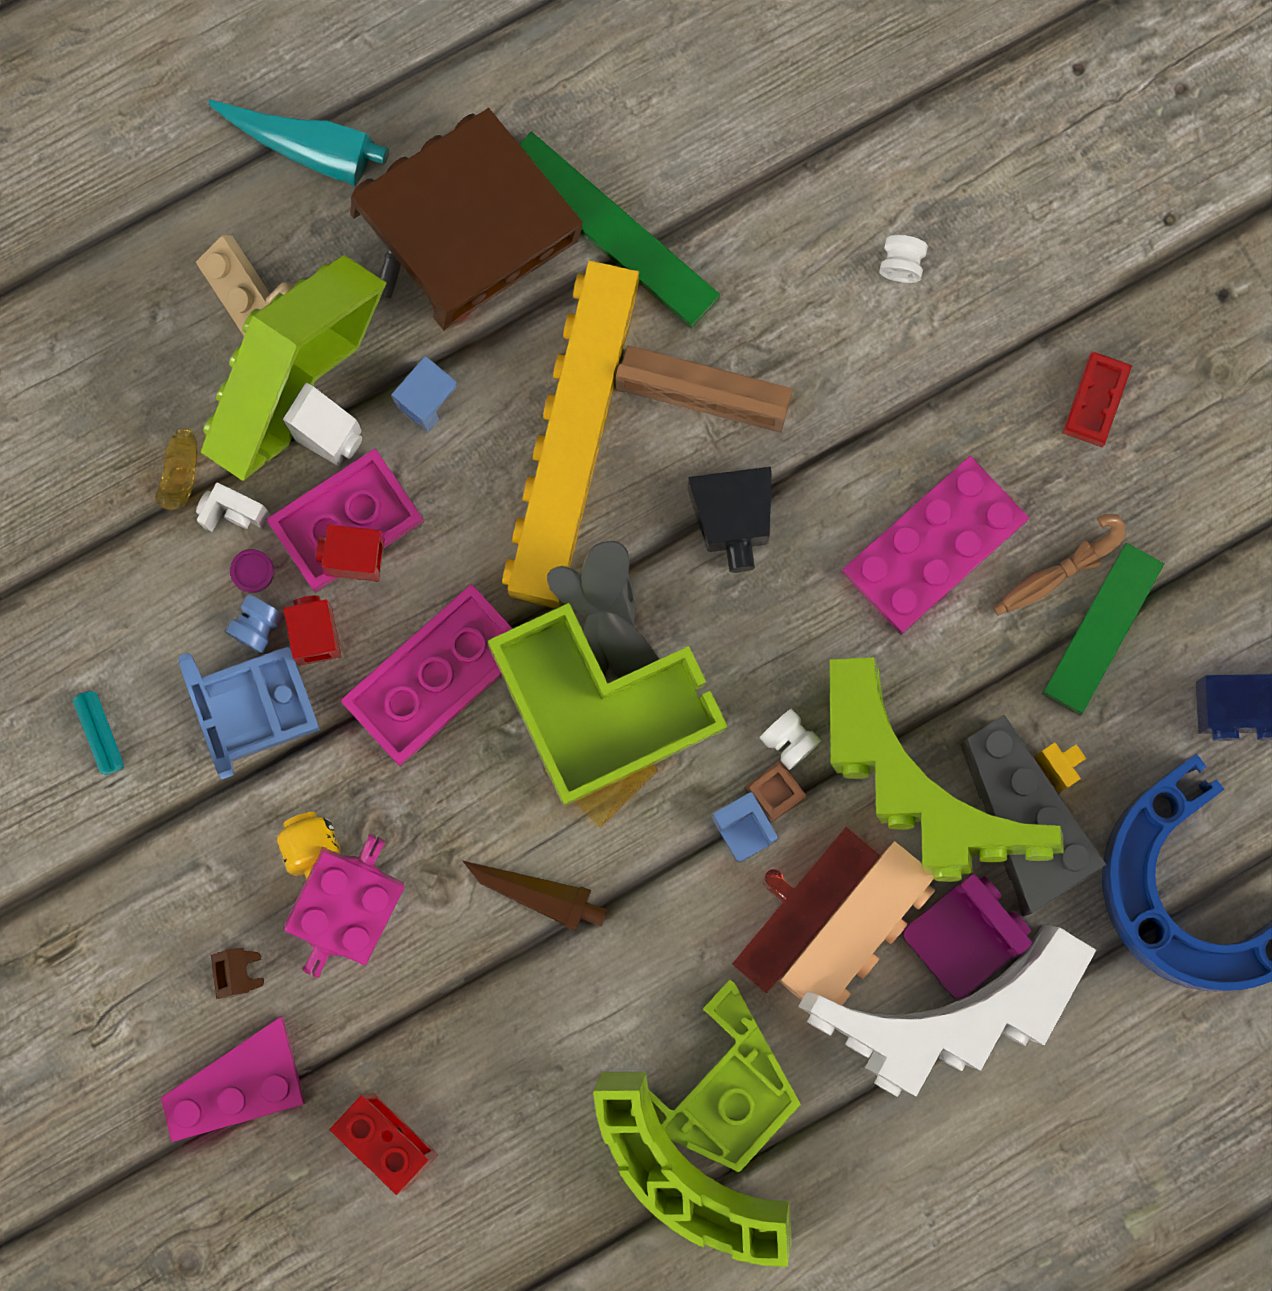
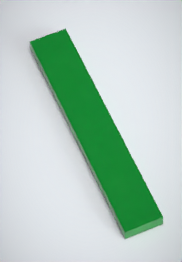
[519,131,720,329]

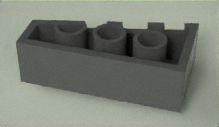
[960,715,1106,917]

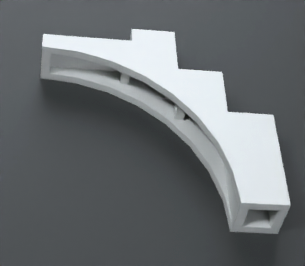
[798,924,1096,1097]

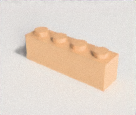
[779,841,935,1006]

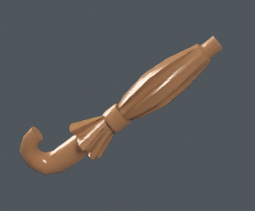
[993,514,1126,616]

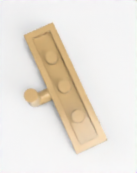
[196,235,297,336]

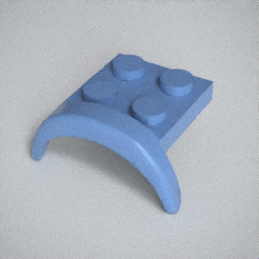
[178,646,320,779]

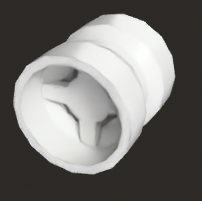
[760,708,822,771]

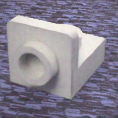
[196,482,270,532]

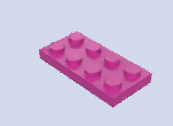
[842,455,1030,635]
[340,584,513,767]

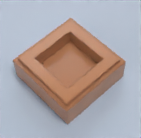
[744,761,806,823]

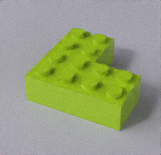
[200,255,386,481]
[488,603,728,807]

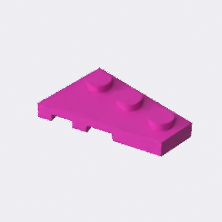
[161,1017,306,1142]

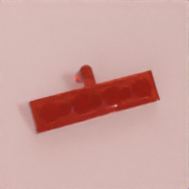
[731,827,880,994]

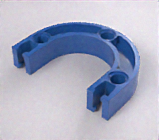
[1102,754,1272,992]

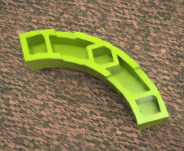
[593,1072,792,1267]

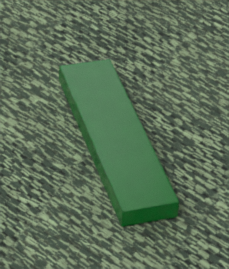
[1042,543,1165,715]

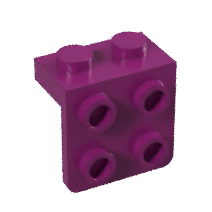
[903,873,1033,999]

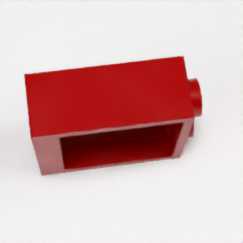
[329,1093,438,1195]

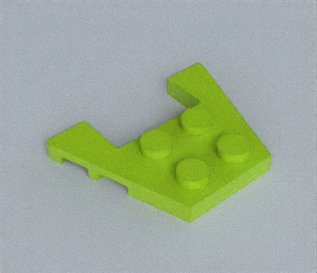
[649,979,801,1172]

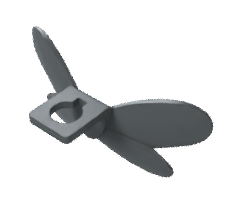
[547,541,659,678]

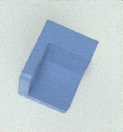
[391,356,457,432]
[712,791,778,862]

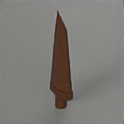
[462,860,608,931]

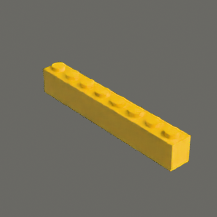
[502,260,639,609]

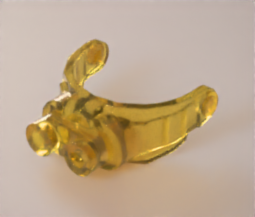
[155,428,197,510]

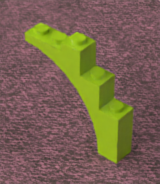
[830,657,1064,882]

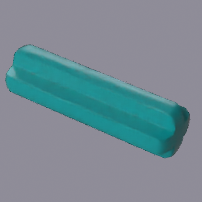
[73,690,124,775]

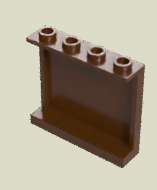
[350,108,583,331]

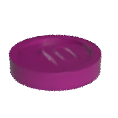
[230,549,274,593]

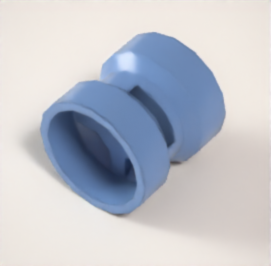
[224,594,285,654]

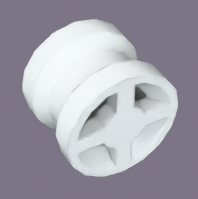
[879,235,928,283]

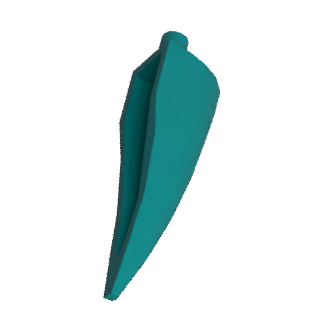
[209,99,389,186]

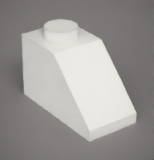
[283,382,362,467]

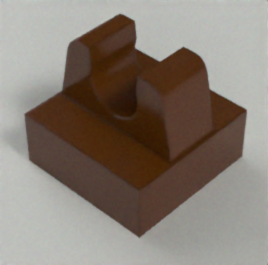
[211,948,264,999]

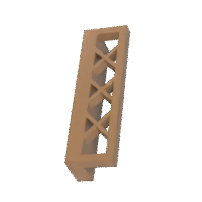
[616,345,793,433]

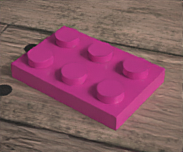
[266,448,424,593]

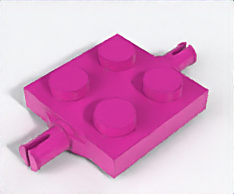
[284,834,405,978]

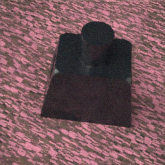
[688,466,772,573]

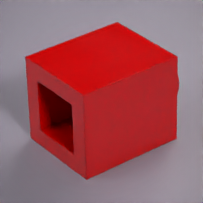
[316,524,385,582]
[283,595,342,666]

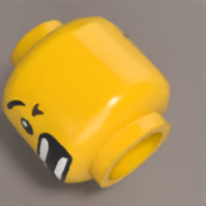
[277,812,341,879]

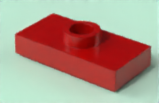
[1062,351,1132,447]

